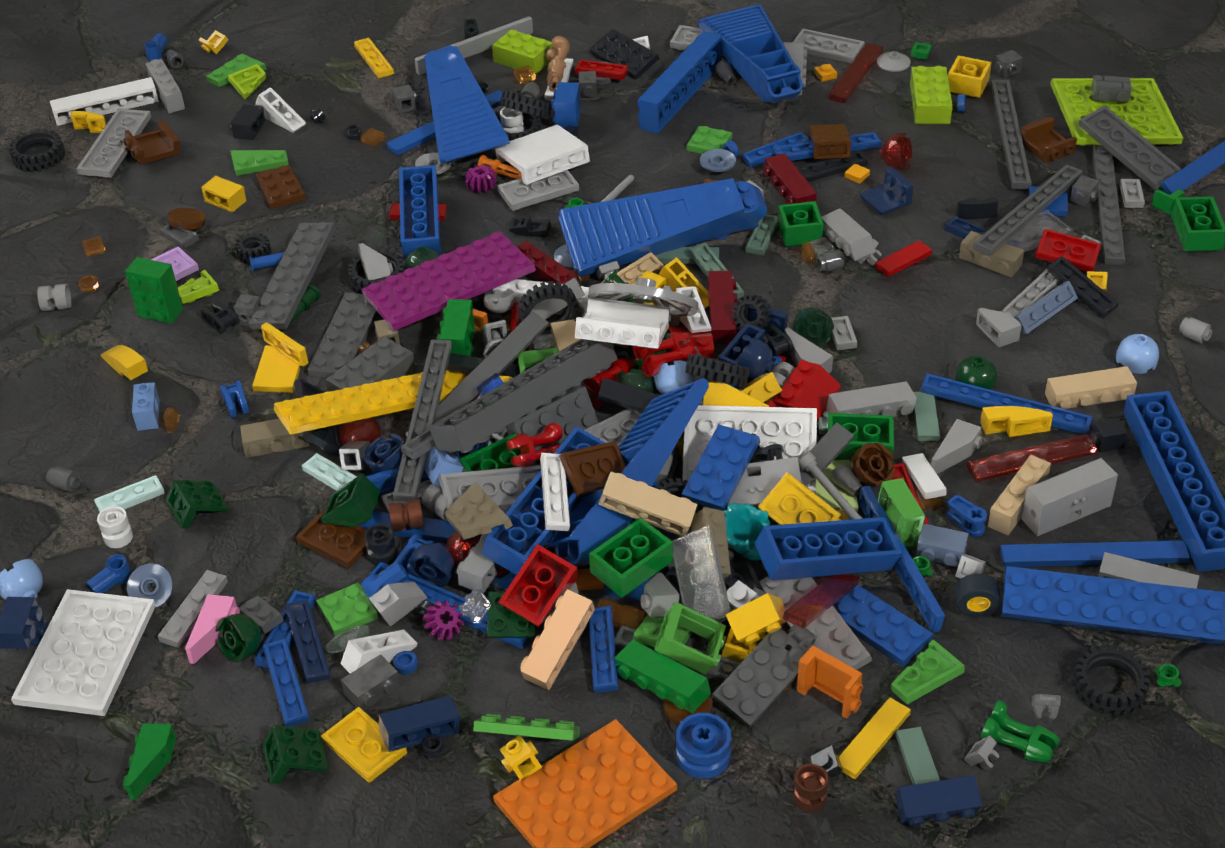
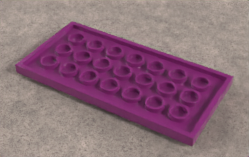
[362,231,536,331]

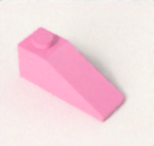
[185,594,240,664]

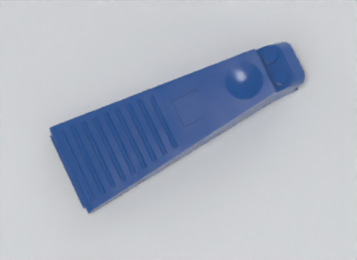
[698,4,803,103]
[424,45,510,165]
[558,178,767,276]
[547,378,709,568]

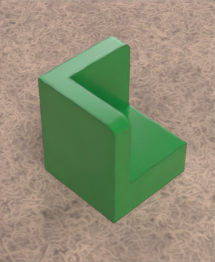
[1151,189,1185,215]

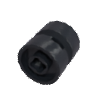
[364,524,397,566]

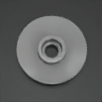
[877,51,911,72]
[415,153,451,174]

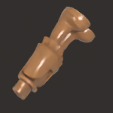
[546,36,570,92]

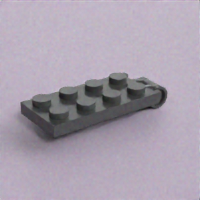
[712,622,817,728]

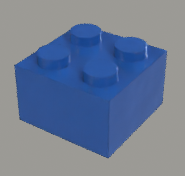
[552,82,580,127]

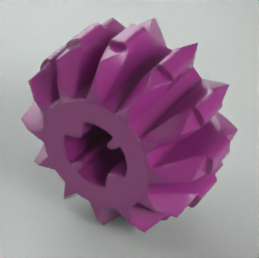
[465,165,496,194]
[423,600,464,641]

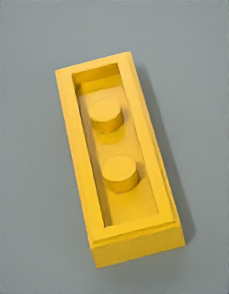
[261,322,308,367]

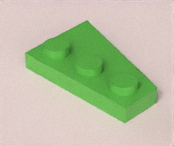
[206,54,267,87]
[230,150,289,176]
[891,639,965,704]

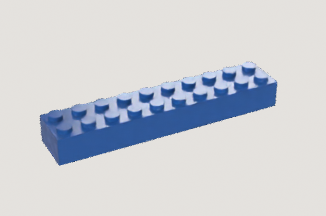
[1123,391,1225,572]
[1000,566,1225,645]

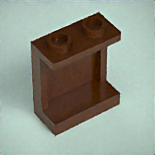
[1021,117,1077,163]
[123,120,180,165]
[809,124,851,159]

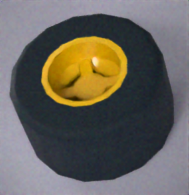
[955,573,1000,617]

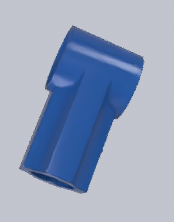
[144,33,168,62]
[85,554,132,594]
[361,561,409,603]

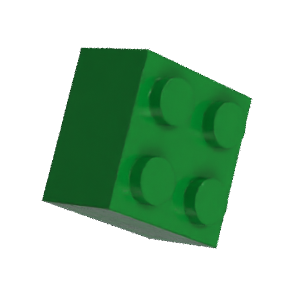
[778,201,824,246]

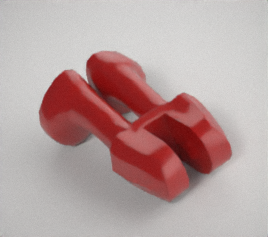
[633,332,697,377]
[583,357,635,410]
[506,422,563,467]

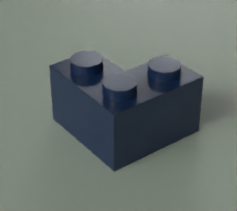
[0,597,48,649]

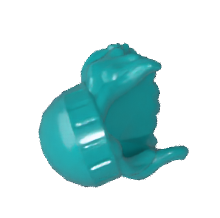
[724,503,770,561]

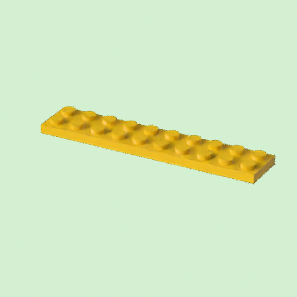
[274,370,483,435]

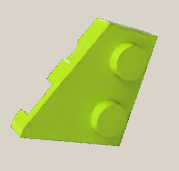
[228,64,266,99]
[178,270,219,304]

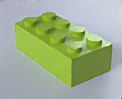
[910,66,952,124]

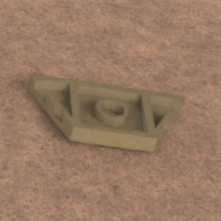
[444,483,513,539]

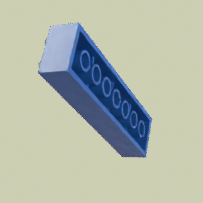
[637,31,722,134]
[481,426,605,575]

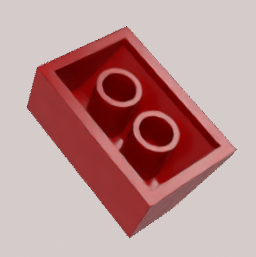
[773,360,841,423]

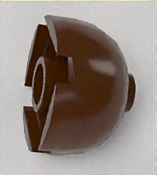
[850,443,895,487]

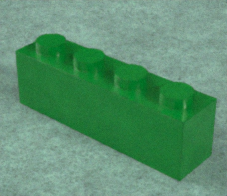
[615,640,711,714]

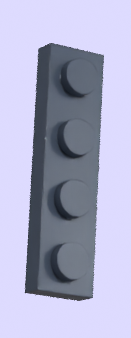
[1014,281,1078,335]

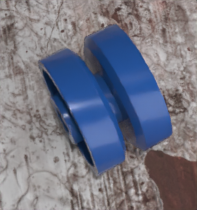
[676,713,731,779]

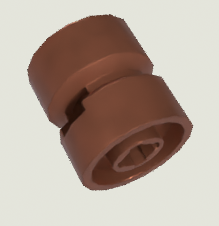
[388,499,424,532]
[794,764,829,812]

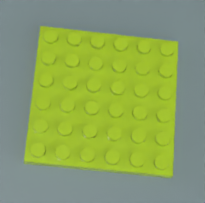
[1050,78,1183,146]

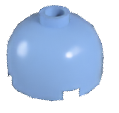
[1116,334,1159,374]
[654,361,696,395]
[0,559,43,600]

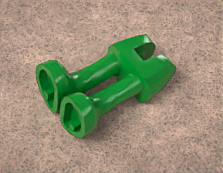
[980,700,1060,763]

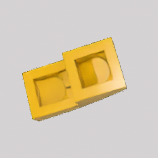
[71,111,106,133]

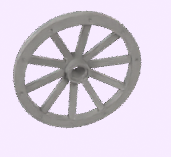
[588,278,699,317]

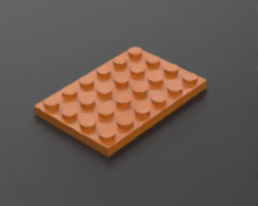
[493,719,677,848]

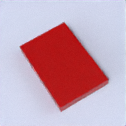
[1035,229,1101,272]

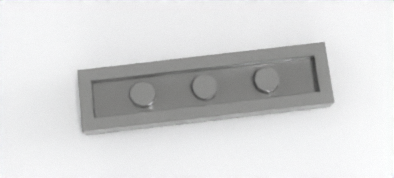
[158,570,228,648]

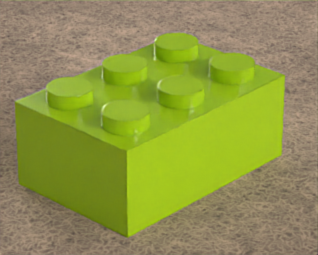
[492,29,552,76]

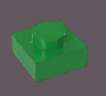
[911,42,932,59]

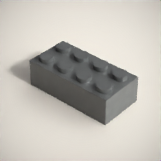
[325,336,416,392]
[505,385,598,450]

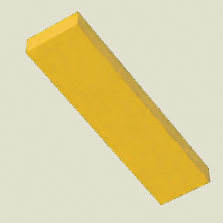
[354,38,394,78]
[839,698,911,780]

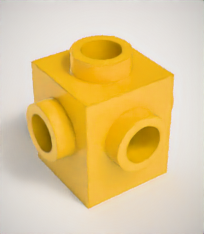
[499,736,542,780]

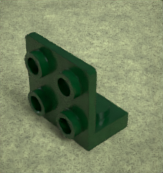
[165,480,229,528]
[487,592,535,638]
[262,725,328,784]

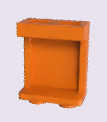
[797,645,863,719]

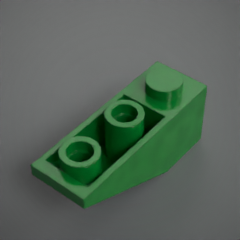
[123,723,177,800]

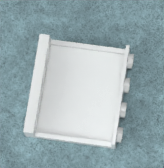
[495,124,590,185]
[575,297,670,349]

